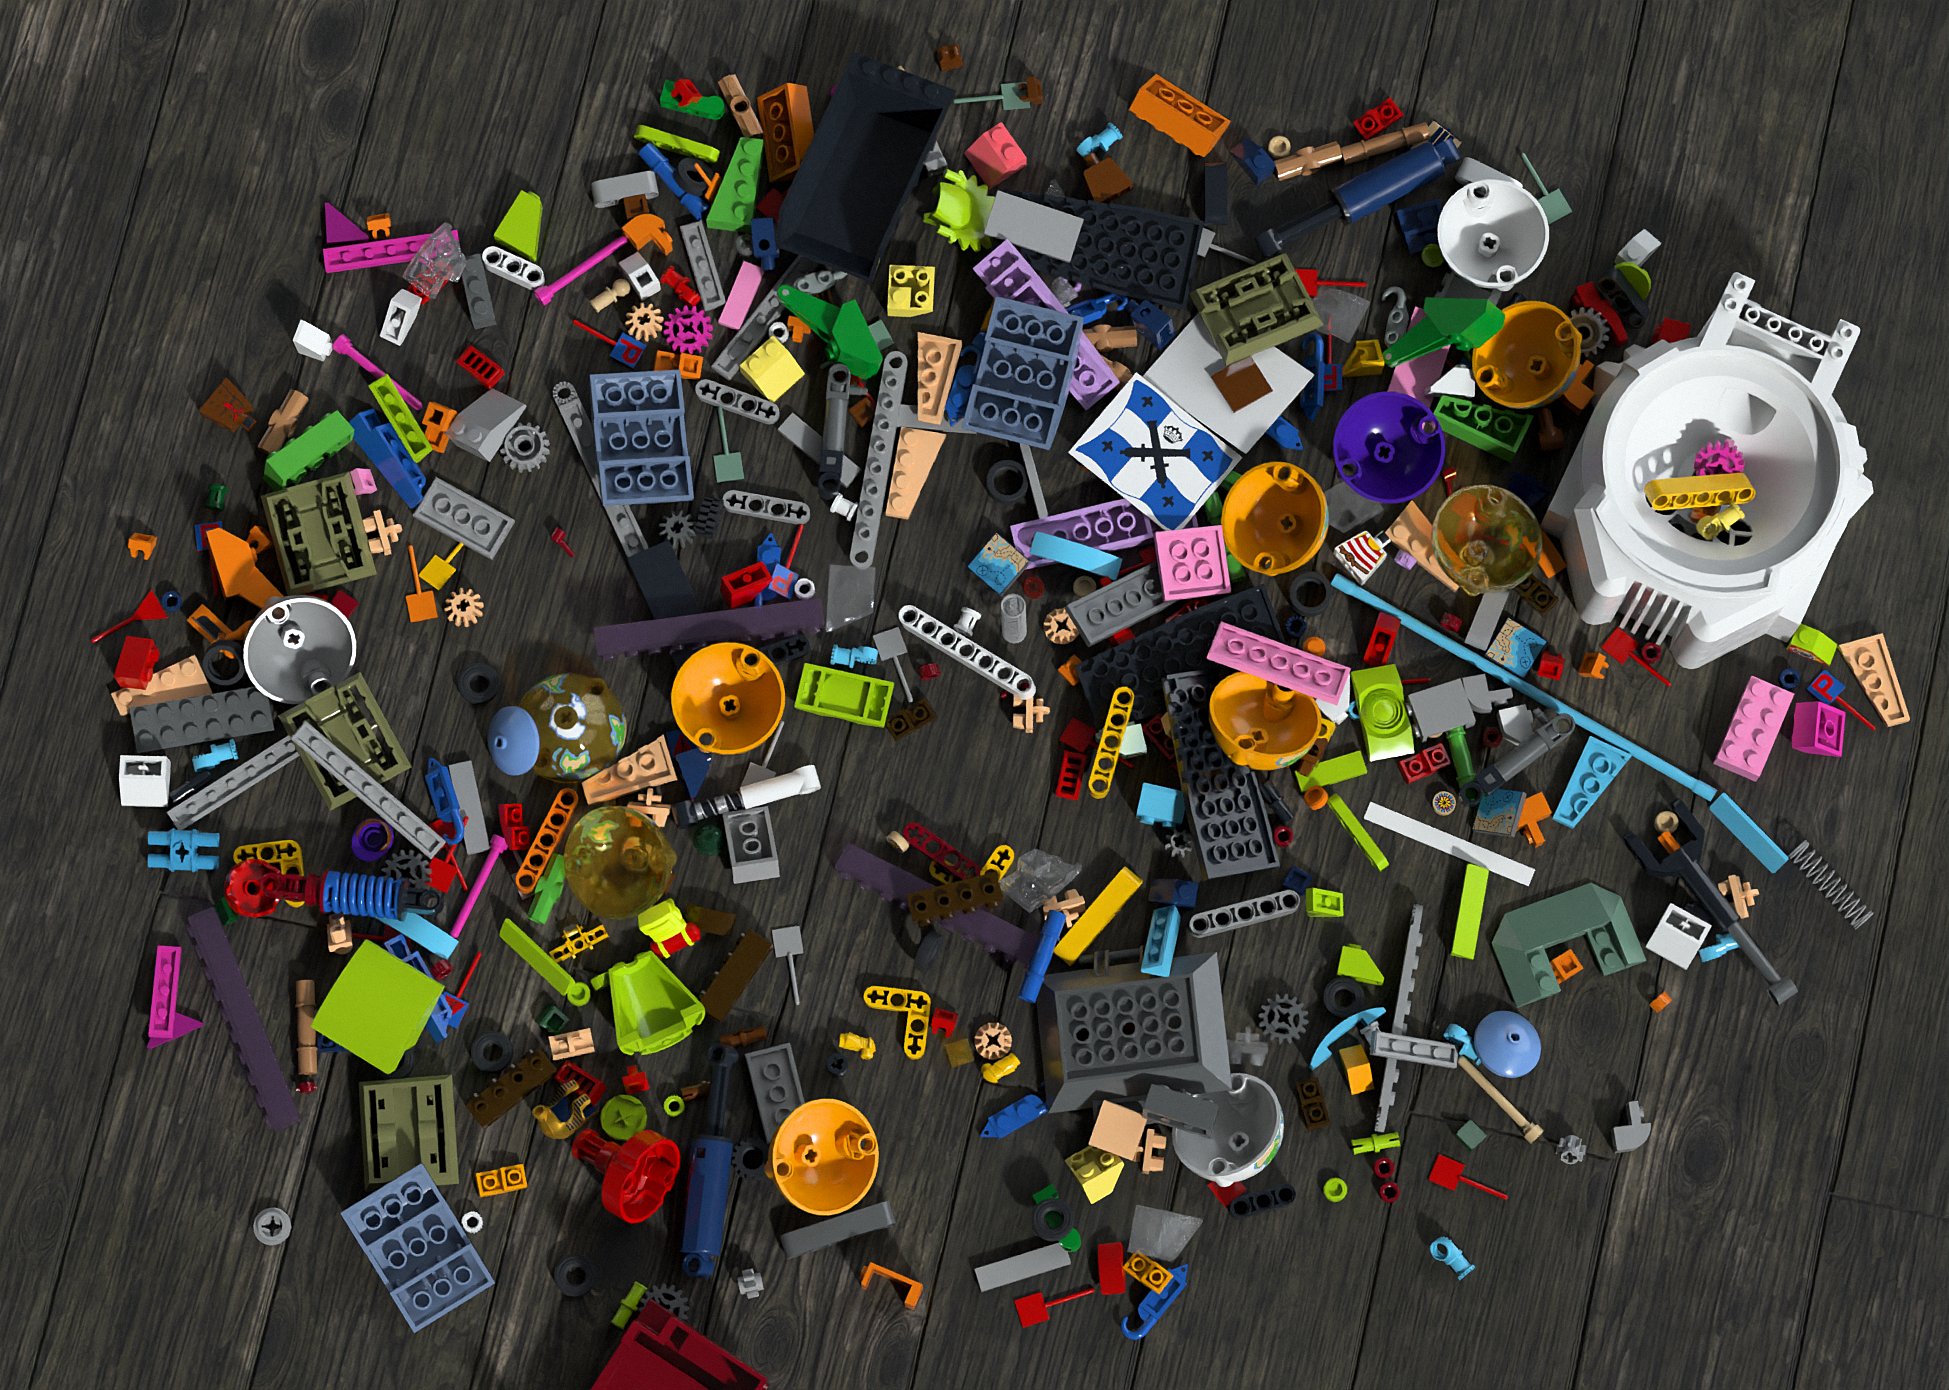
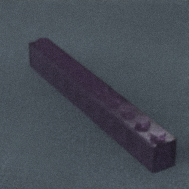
[593,598,825,661]
[835,842,1040,971]
[186,907,303,1132]

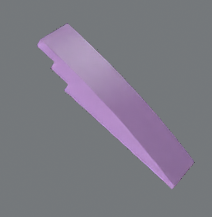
[973,239,1120,410]
[1010,498,1199,569]

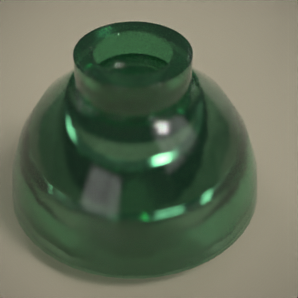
[693,824,725,856]

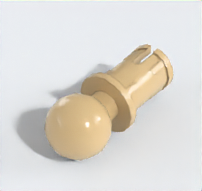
[590,279,630,313]

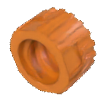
[1649,991,1672,1013]

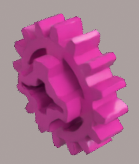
[664,305,713,355]
[1694,440,1745,476]

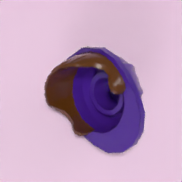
[352,817,394,862]

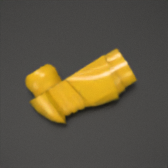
[839,1032,876,1059]
[981,1053,1020,1083]

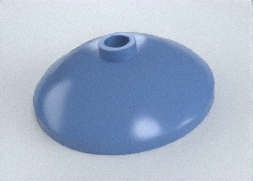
[487,706,539,775]
[1474,1011,1541,1078]

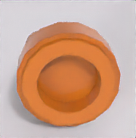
[1304,786,1329,810]

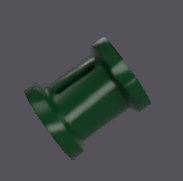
[204,484,229,512]

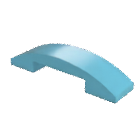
[1029,531,1123,581]
[375,913,459,960]
[1309,1007,1386,1070]

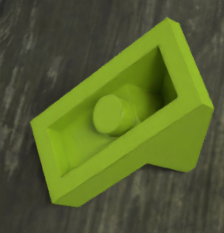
[1306,888,1343,917]

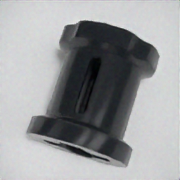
[827,1053,848,1077]

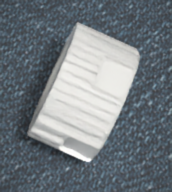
[768,322,789,343]
[794,578,815,600]
[462,1211,483,1233]

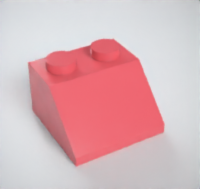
[964,122,1027,190]

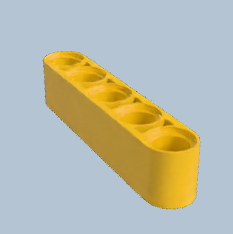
[1644,473,1756,510]
[1088,687,1134,799]
[1053,866,1143,967]

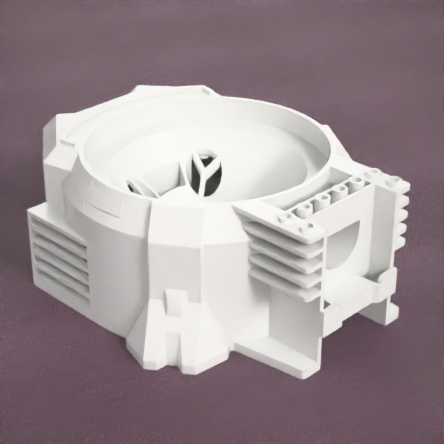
[1540,272,1873,669]

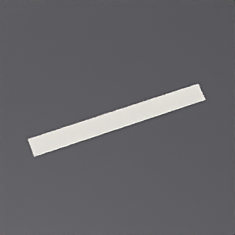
[1364,802,1535,886]

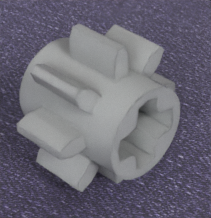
[1165,829,1193,858]
[1556,1135,1586,1164]
[737,1268,764,1299]

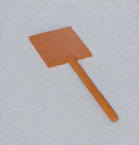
[694,163,723,206]
[406,545,438,622]

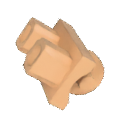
[362,510,403,555]
[1013,688,1050,733]
[627,788,671,827]
[1718,875,1759,919]
[1043,889,1086,929]
[327,913,353,954]
[549,1028,595,1060]
[1133,1129,1167,1174]

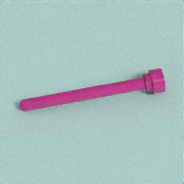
[533,236,627,306]
[332,334,422,410]
[450,834,508,938]

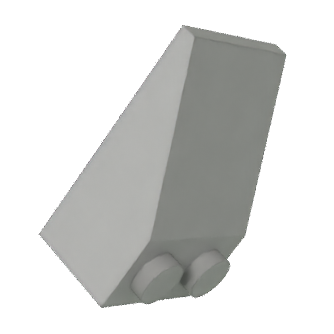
[445,388,527,462]
[722,806,780,884]

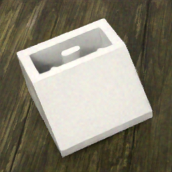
[119,755,171,807]
[1645,903,1711,970]

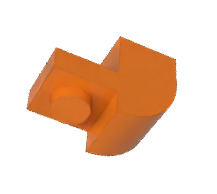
[622,214,673,255]
[1560,360,1595,416]
[422,402,458,453]
[1516,792,1552,848]

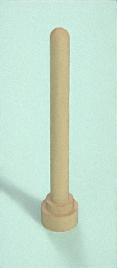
[1457,1056,1544,1144]

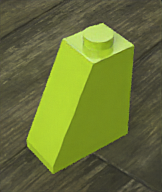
[494,190,543,263]

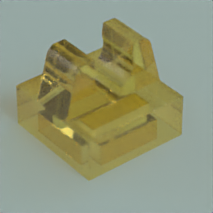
[945,1038,974,1068]

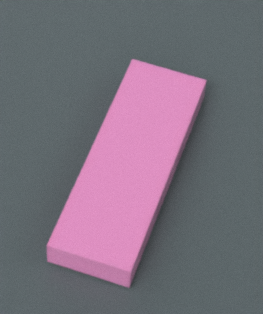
[718,261,765,331]

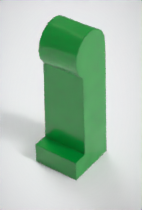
[660,80,725,120]
[1032,1184,1081,1252]

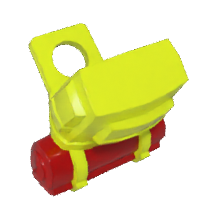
[638,898,701,959]

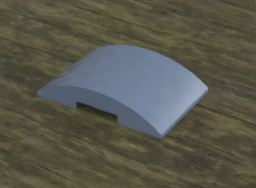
[962,296,1084,450]
[589,370,694,506]
[341,1163,495,1333]

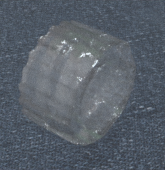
[736,233,754,256]

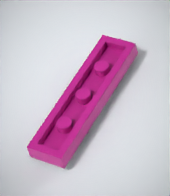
[149,946,182,1038]

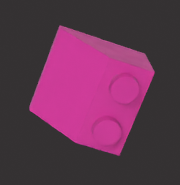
[1792,701,1846,757]

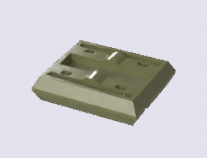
[1189,253,1324,366]
[261,472,377,596]
[278,672,412,811]
[359,1074,459,1192]

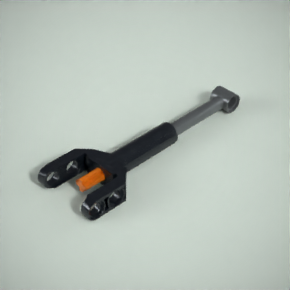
[1622,798,1798,1005]

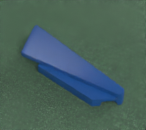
[349,409,426,508]
[380,934,452,1043]

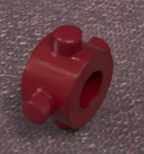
[296,1082,317,1094]

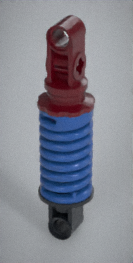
[259,869,444,922]

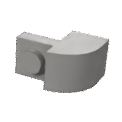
[1461,674,1513,714]
[1611,1101,1651,1153]

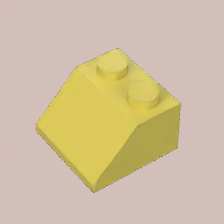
[740,336,805,403]

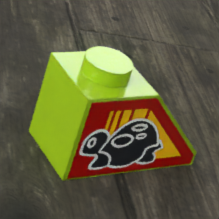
[1786,624,1838,666]

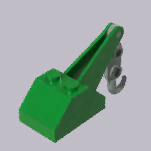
[776,270,883,380]
[1381,286,1506,368]

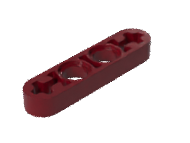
[903,823,981,880]

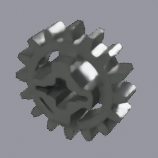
[382,850,432,890]
[1258,994,1309,1045]
[638,1283,690,1320]

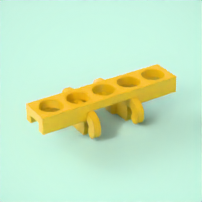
[549,924,609,963]

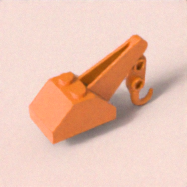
[204,528,284,659]

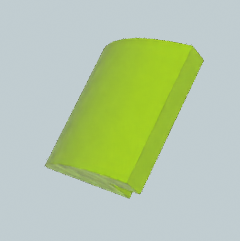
[310,939,445,1074]

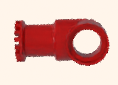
[660,265,701,308]

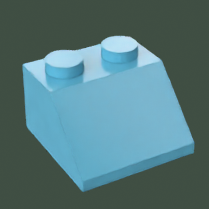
[1136,783,1185,830]

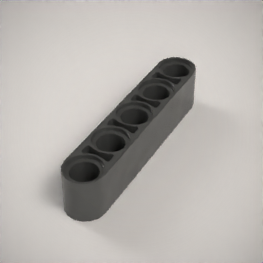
[780,1201,896,1259]

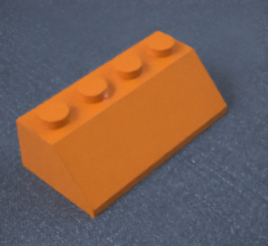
[1129,74,1231,157]
[757,83,814,183]

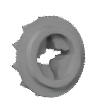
[253,1208,292,1246]

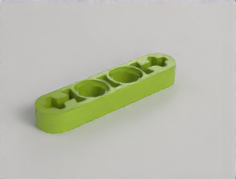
[634,125,720,164]
[1327,793,1389,872]

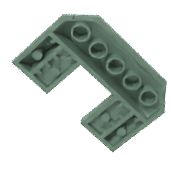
[1491,883,1646,1008]

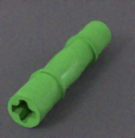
[1203,492,1246,583]
[1445,726,1477,800]

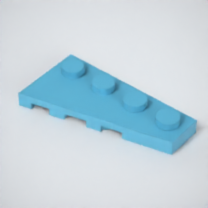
[1552,736,1632,829]

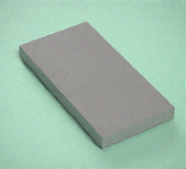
[984,191,1084,263]
[413,477,515,560]
[745,1043,805,1145]

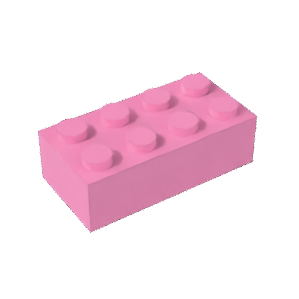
[1713,676,1794,782]

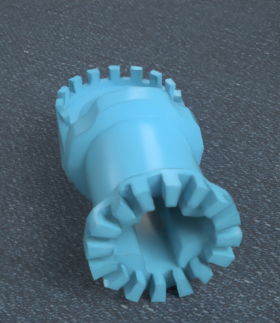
[1076,122,1123,158]
[830,645,878,668]
[192,739,239,772]
[1698,933,1741,962]
[1444,1023,1481,1065]
[1430,1236,1475,1280]

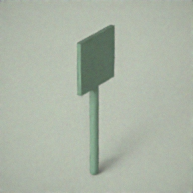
[953,82,1030,110]
[1521,153,1572,224]
[820,320,894,369]
[713,407,744,483]

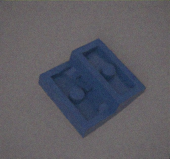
[1395,198,1443,254]

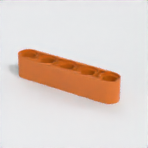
[515,788,578,894]

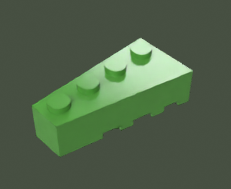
[706,137,764,233]
[1429,395,1534,463]
[263,410,354,492]

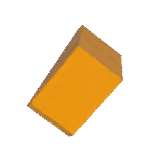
[1339,1044,1374,1095]

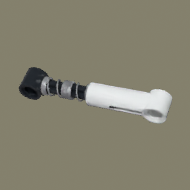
[671,765,821,830]

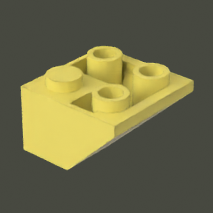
[887,265,935,317]
[1065,1145,1124,1204]

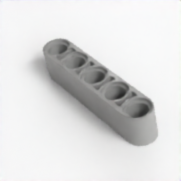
[1189,890,1300,938]

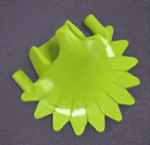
[923,168,995,252]

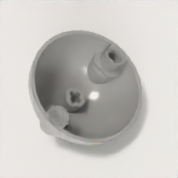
[243,595,356,704]

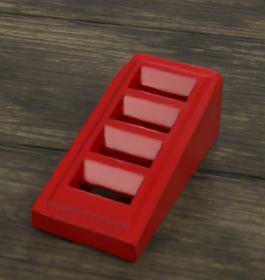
[456,345,505,390]
[1055,750,1087,801]
[553,1060,607,1106]

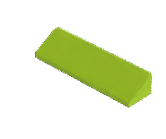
[368,374,433,463]
[1451,863,1489,960]
[499,918,576,996]

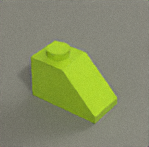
[1336,944,1384,986]

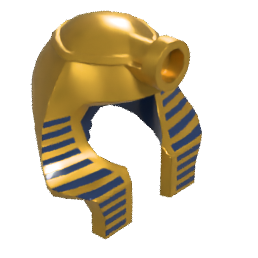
[532,1079,599,1139]

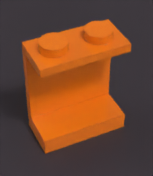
[859,1262,923,1310]

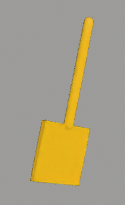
[418,542,464,590]

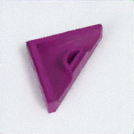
[325,203,369,245]
[147,1012,204,1050]

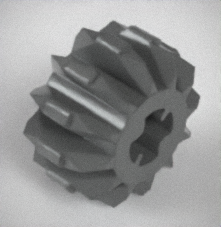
[658,510,697,549]

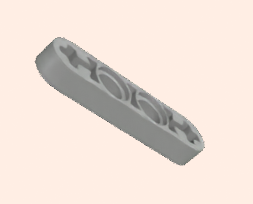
[695,379,780,425]
[723,490,810,525]

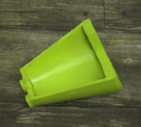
[608,951,705,1055]

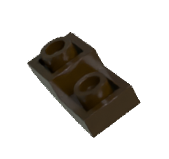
[1511,567,1559,617]
[885,698,938,741]
[684,904,736,937]
[1295,1077,1331,1131]

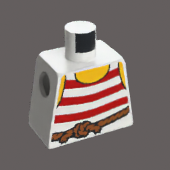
[1333,531,1391,586]

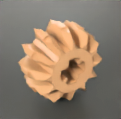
[625,302,664,341]
[444,588,484,627]

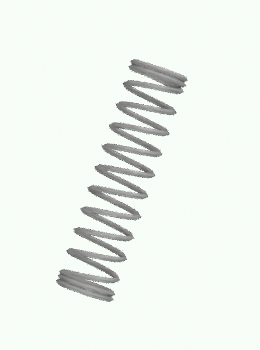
[1000,594,1027,643]
[1788,840,1874,929]

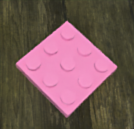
[1153,525,1231,601]

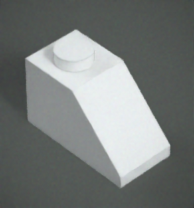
[1615,229,1661,267]
[380,289,422,346]
[293,320,333,362]
[1424,365,1475,400]
[1315,674,1350,725]

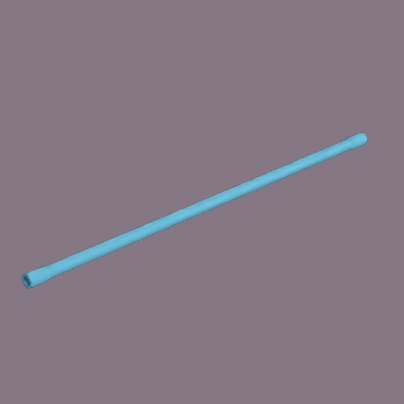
[1331,573,1717,802]

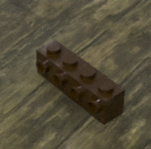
[906,872,1003,927]
[697,929,773,1024]
[466,1048,558,1130]

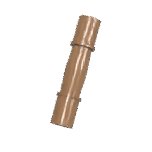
[1340,122,1431,165]
[295,980,318,1075]

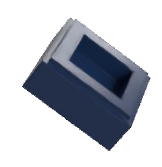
[1281,865,1313,897]

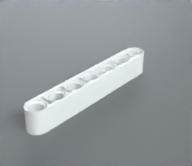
[899,605,1036,700]

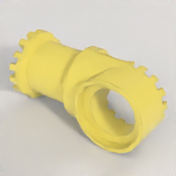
[1696,501,1745,540]

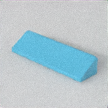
[1709,793,1788,873]
[1141,905,1181,977]

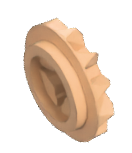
[1044,608,1079,644]
[974,1023,1012,1060]

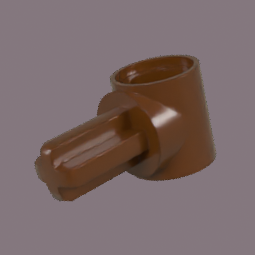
[1537,408,1564,453]

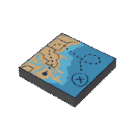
[967,532,1031,597]
[1484,617,1547,680]
[1472,788,1527,838]

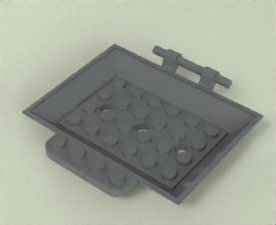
[1036,945,1232,1124]

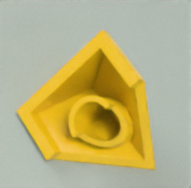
[1342,340,1384,377]

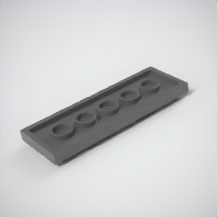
[1064,561,1184,647]
[130,687,275,753]

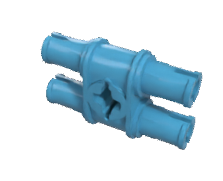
[148,828,220,872]

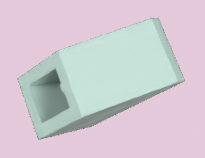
[1095,722,1147,759]

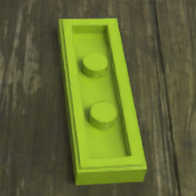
[1294,751,1367,793]

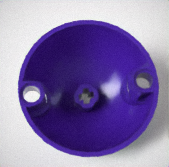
[1333,392,1445,503]

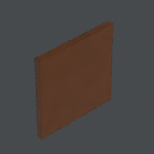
[1211,356,1273,413]

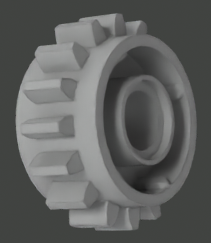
[1567,307,1610,357]
[500,422,550,473]

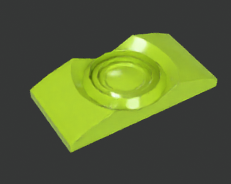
[794,663,894,728]
[1350,664,1414,762]

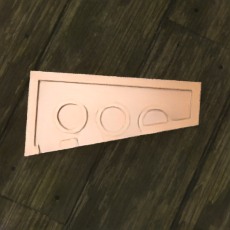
[918,332,962,425]
[886,427,946,519]
[1385,501,1468,592]
[1838,633,1910,727]
[111,655,213,716]
[582,735,677,806]

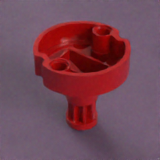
[572,1128,680,1223]

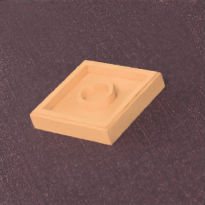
[1089,1100,1147,1160]

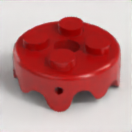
[224,859,282,918]

